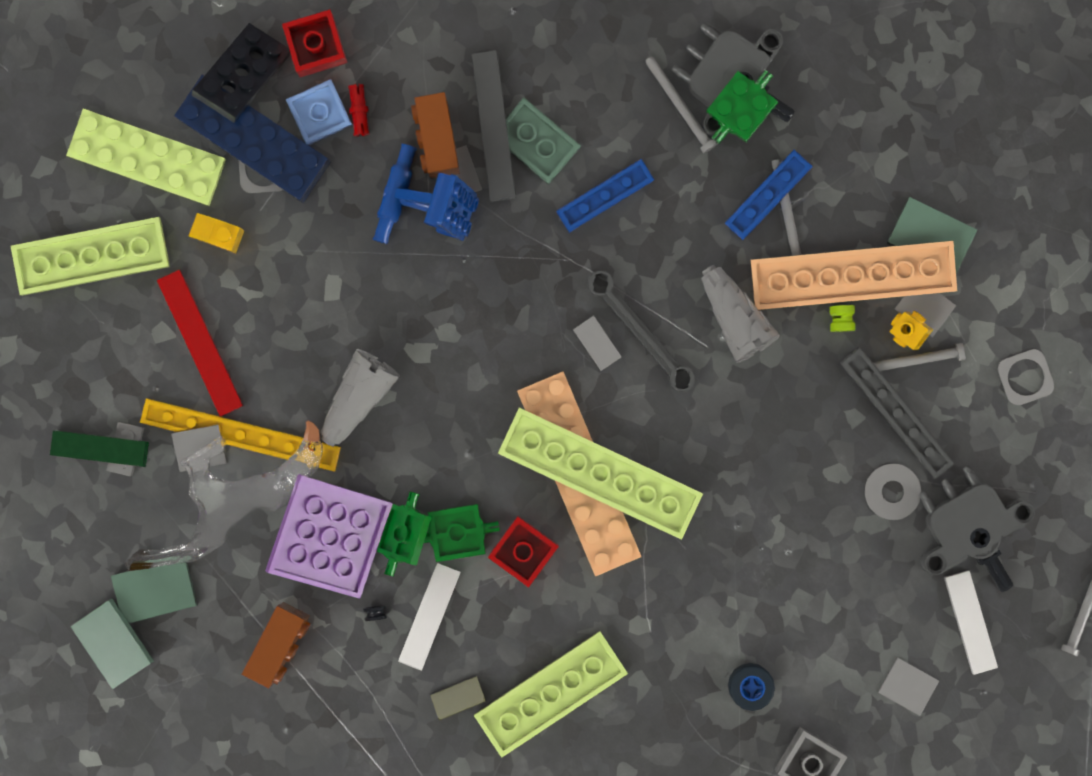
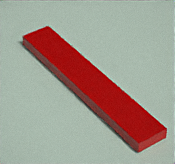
[157,270,244,417]

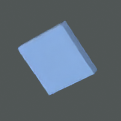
[286,79,352,145]

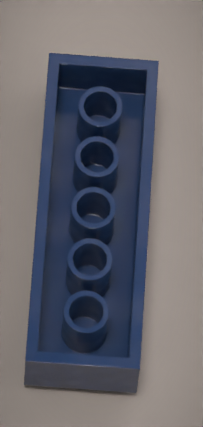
[174,74,331,203]

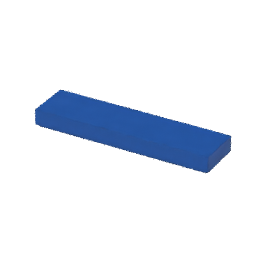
[725,149,813,240]
[556,159,654,233]

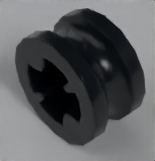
[363,605,387,621]

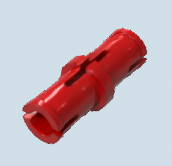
[348,84,370,137]

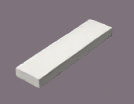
[944,570,998,675]

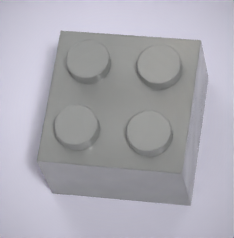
[774,726,847,776]

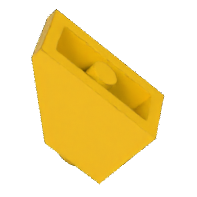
[189,213,245,254]

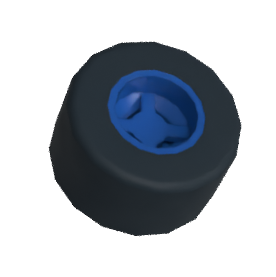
[728,663,775,711]

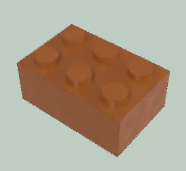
[411,92,460,179]
[241,602,311,689]

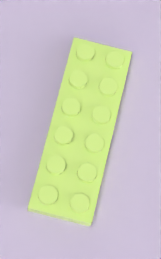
[66,109,226,206]
[11,217,170,296]
[474,631,628,758]

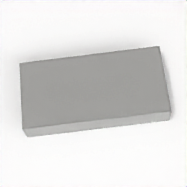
[573,316,621,371]

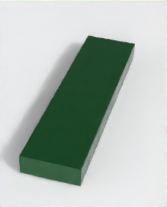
[50,430,149,467]

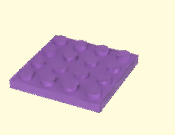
[265,474,393,599]

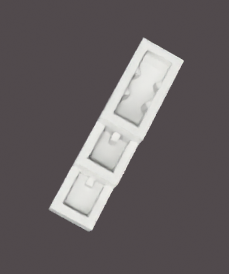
[398,563,461,671]

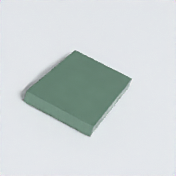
[506,98,581,185]
[887,197,977,274]
[111,557,198,623]
[71,599,154,689]

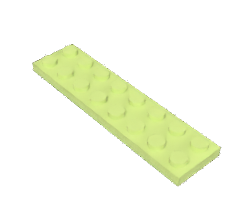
[498,408,703,540]

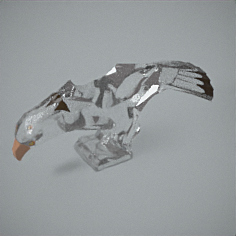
[125,420,323,571]

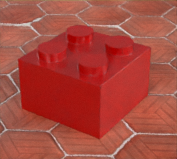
[282,10,348,77]
[488,515,559,588]

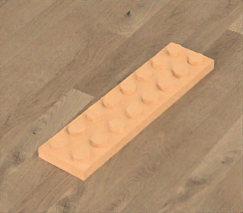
[750,241,957,310]
[517,372,641,576]

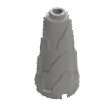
[701,265,780,363]
[320,349,400,446]

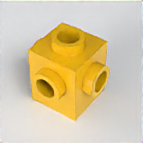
[889,311,933,350]

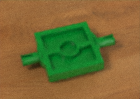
[706,70,778,144]
[376,491,432,577]
[423,504,500,562]

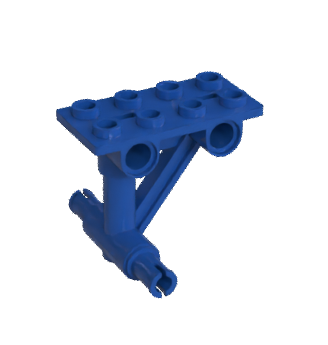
[372,144,479,244]

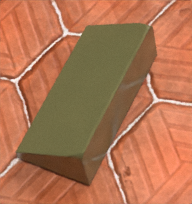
[430,676,486,720]

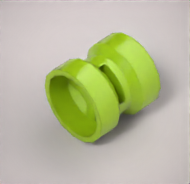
[829,305,856,332]

